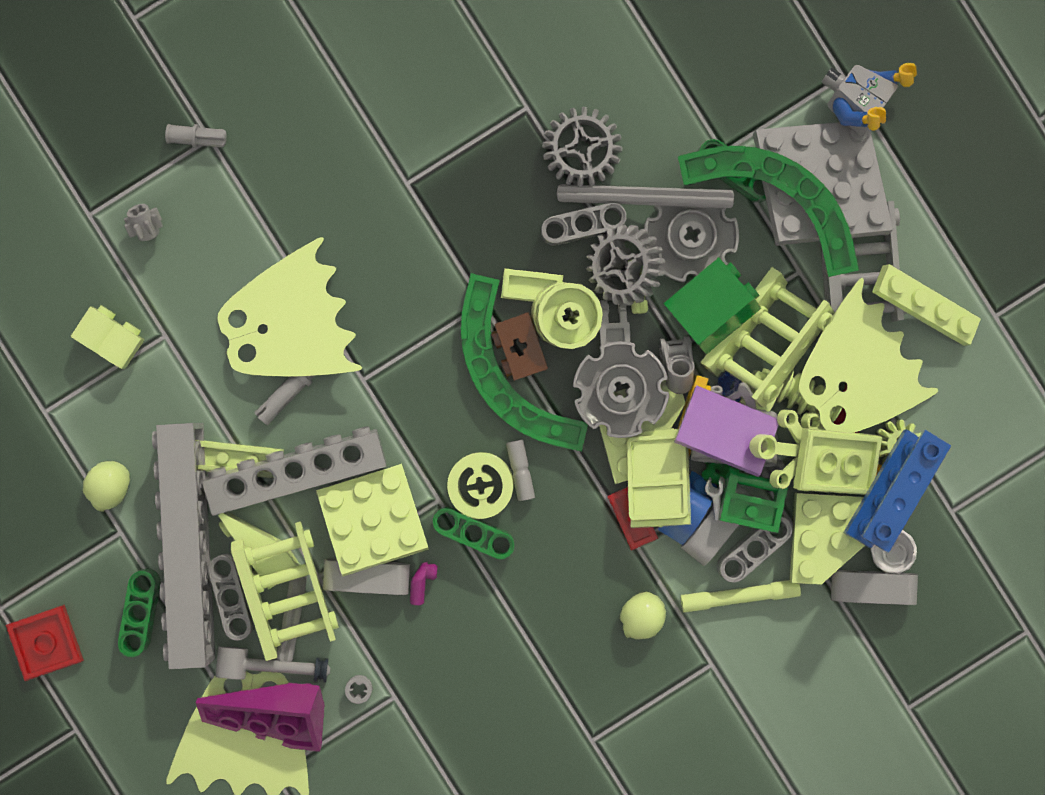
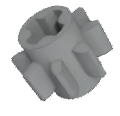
[124,204,163,241]

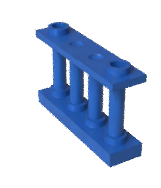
[844,429,951,553]

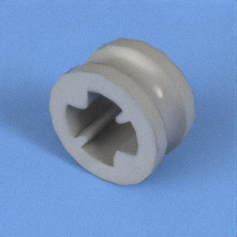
[345,675,373,704]

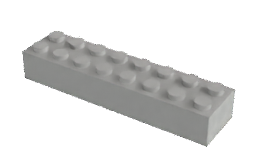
[152,423,216,669]

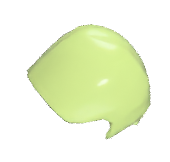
[83,461,130,512]
[620,591,666,639]

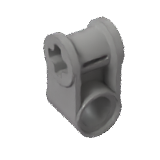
[659,336,694,394]

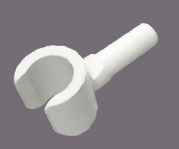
[705,476,725,520]

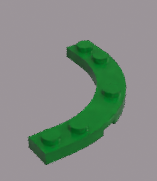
[678,146,860,277]
[461,273,588,452]

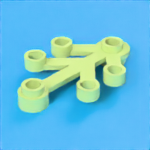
[749,409,825,491]

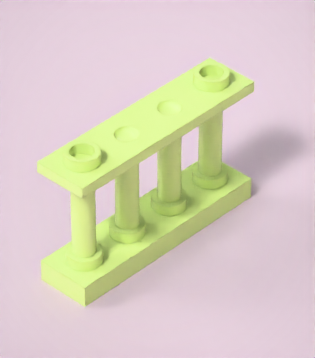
[701,267,835,409]
[231,522,339,661]

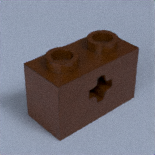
[491,312,548,381]

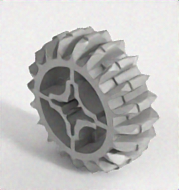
[542,107,623,187]
[586,225,666,306]

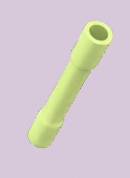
[680,580,801,613]

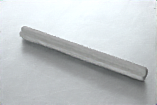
[557,184,734,208]

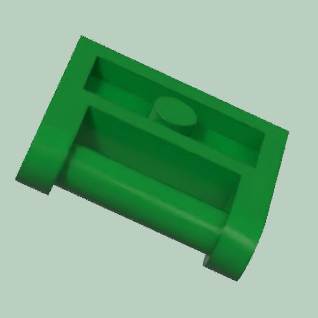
[718,467,788,533]

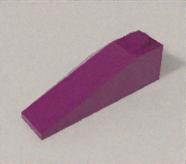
[196,683,325,752]

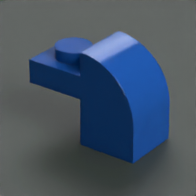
[658,471,717,545]

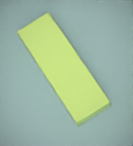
[195,440,284,478]

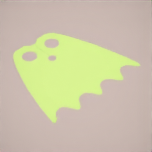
[218,237,362,377]
[799,278,938,433]
[167,671,309,795]

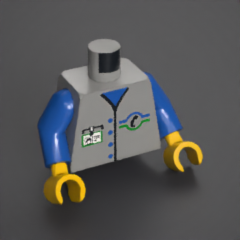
[821,63,917,137]

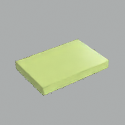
[793,428,882,495]

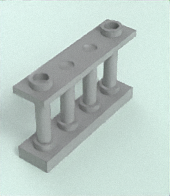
[820,201,907,322]

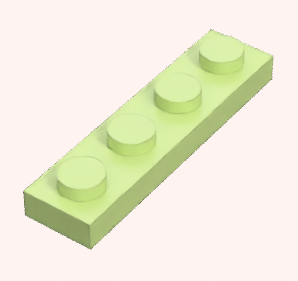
[872,264,981,346]

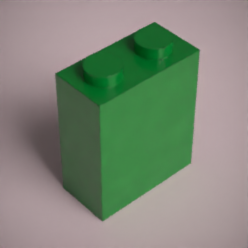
[663,257,762,354]

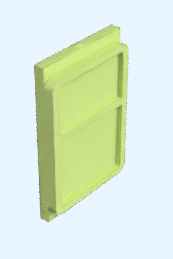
[627,428,691,528]

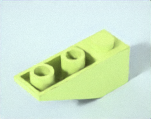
[218,512,301,590]

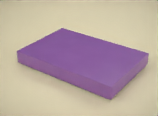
[674,385,779,477]

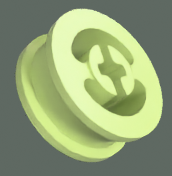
[447,452,514,519]

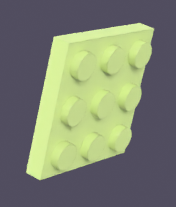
[316,464,429,577]

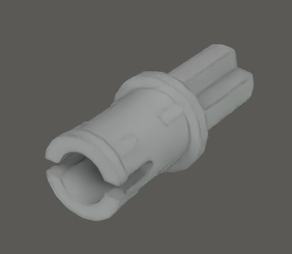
[165,124,227,148]

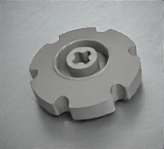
[644,188,739,283]
[573,342,669,438]

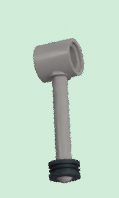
[215,646,331,682]

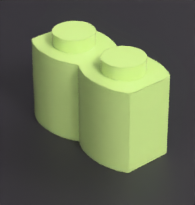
[71,305,144,369]

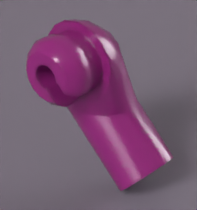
[410,562,438,605]

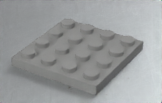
[753,122,893,246]

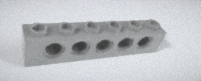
[202,426,387,516]

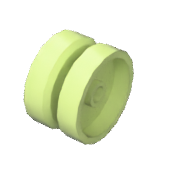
[531,282,603,349]

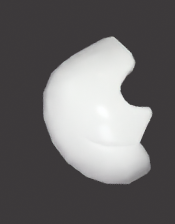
[871,530,917,574]

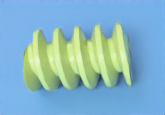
[777,369,842,422]

